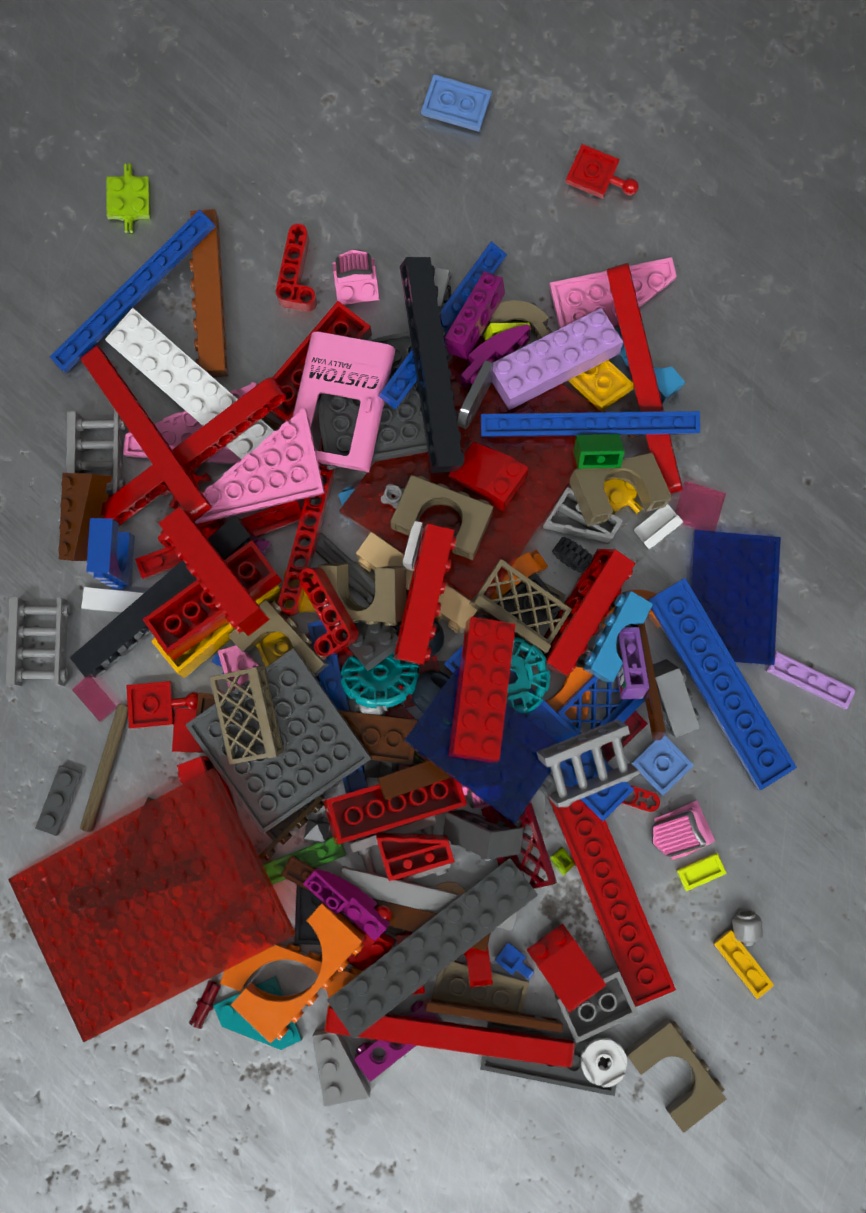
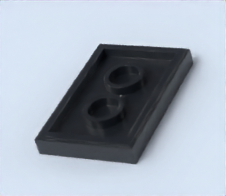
[294,876,341,945]

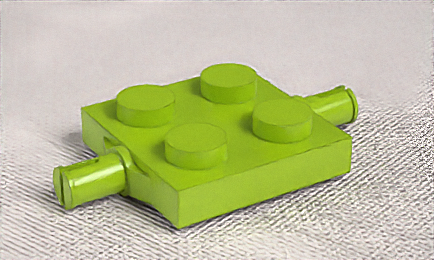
[106,163,150,233]

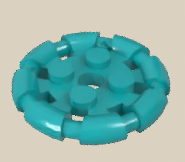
[505,637,551,718]
[341,652,420,709]

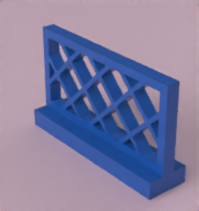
[556,675,645,734]

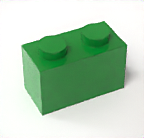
[574,434,625,469]

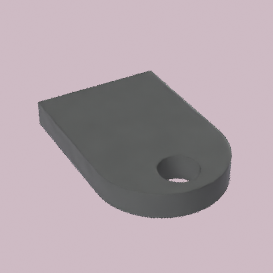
[457,360,493,429]

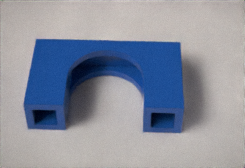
[86,518,135,590]

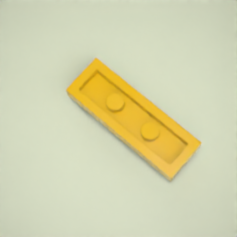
[713,929,774,999]

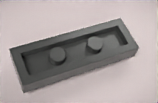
[35,765,82,836]

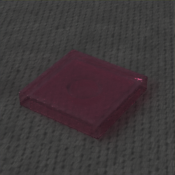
[675,481,726,535]

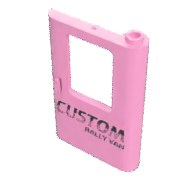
[293,332,396,472]

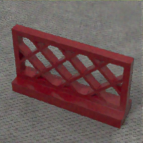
[481,795,557,889]

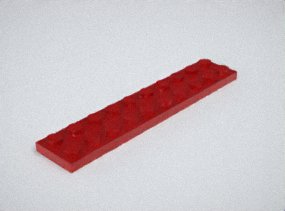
[547,787,676,1007]

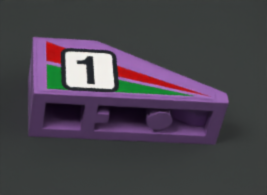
[617,627,649,699]

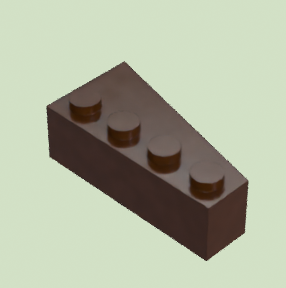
[58,472,112,561]

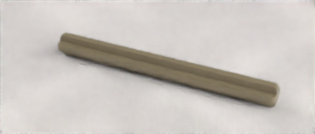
[80,704,128,832]

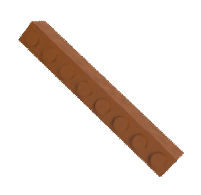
[187,209,228,377]

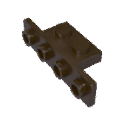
[256,795,325,861]

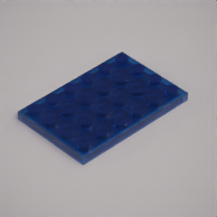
[690,530,781,666]
[404,667,559,823]

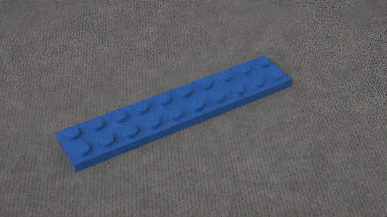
[647,578,797,791]
[444,645,634,821]

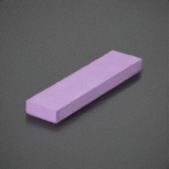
[766,651,856,709]

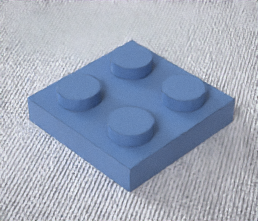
[631,734,694,796]

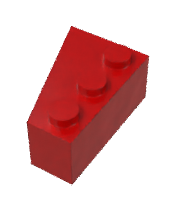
[376,833,455,881]

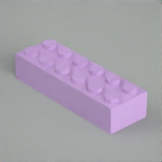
[492,308,623,410]

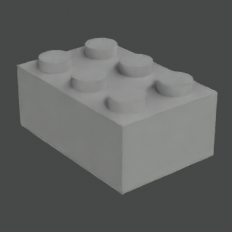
[554,967,639,1043]

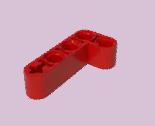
[276,224,317,312]
[299,567,359,657]

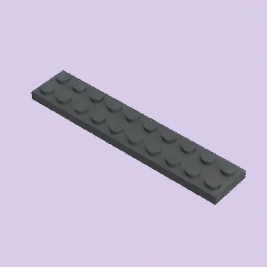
[327,858,538,1039]

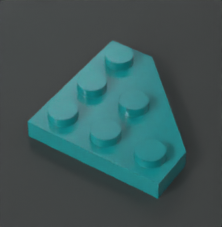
[213,976,303,1050]

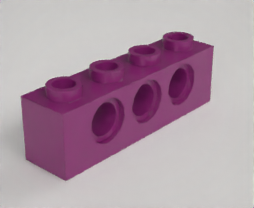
[444,271,505,360]
[354,999,443,1082]

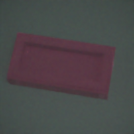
[72,677,117,722]

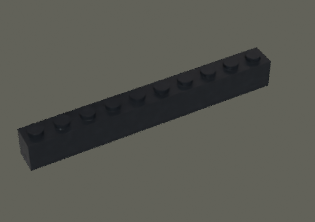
[400,257,465,473]
[69,516,256,678]

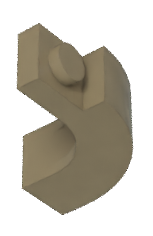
[487,300,552,340]

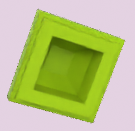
[550,847,575,875]

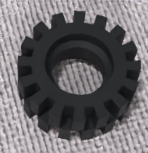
[552,537,594,574]

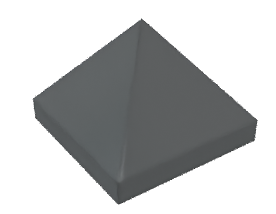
[304,819,330,844]

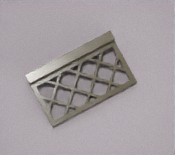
[469,559,572,653]
[210,665,284,765]

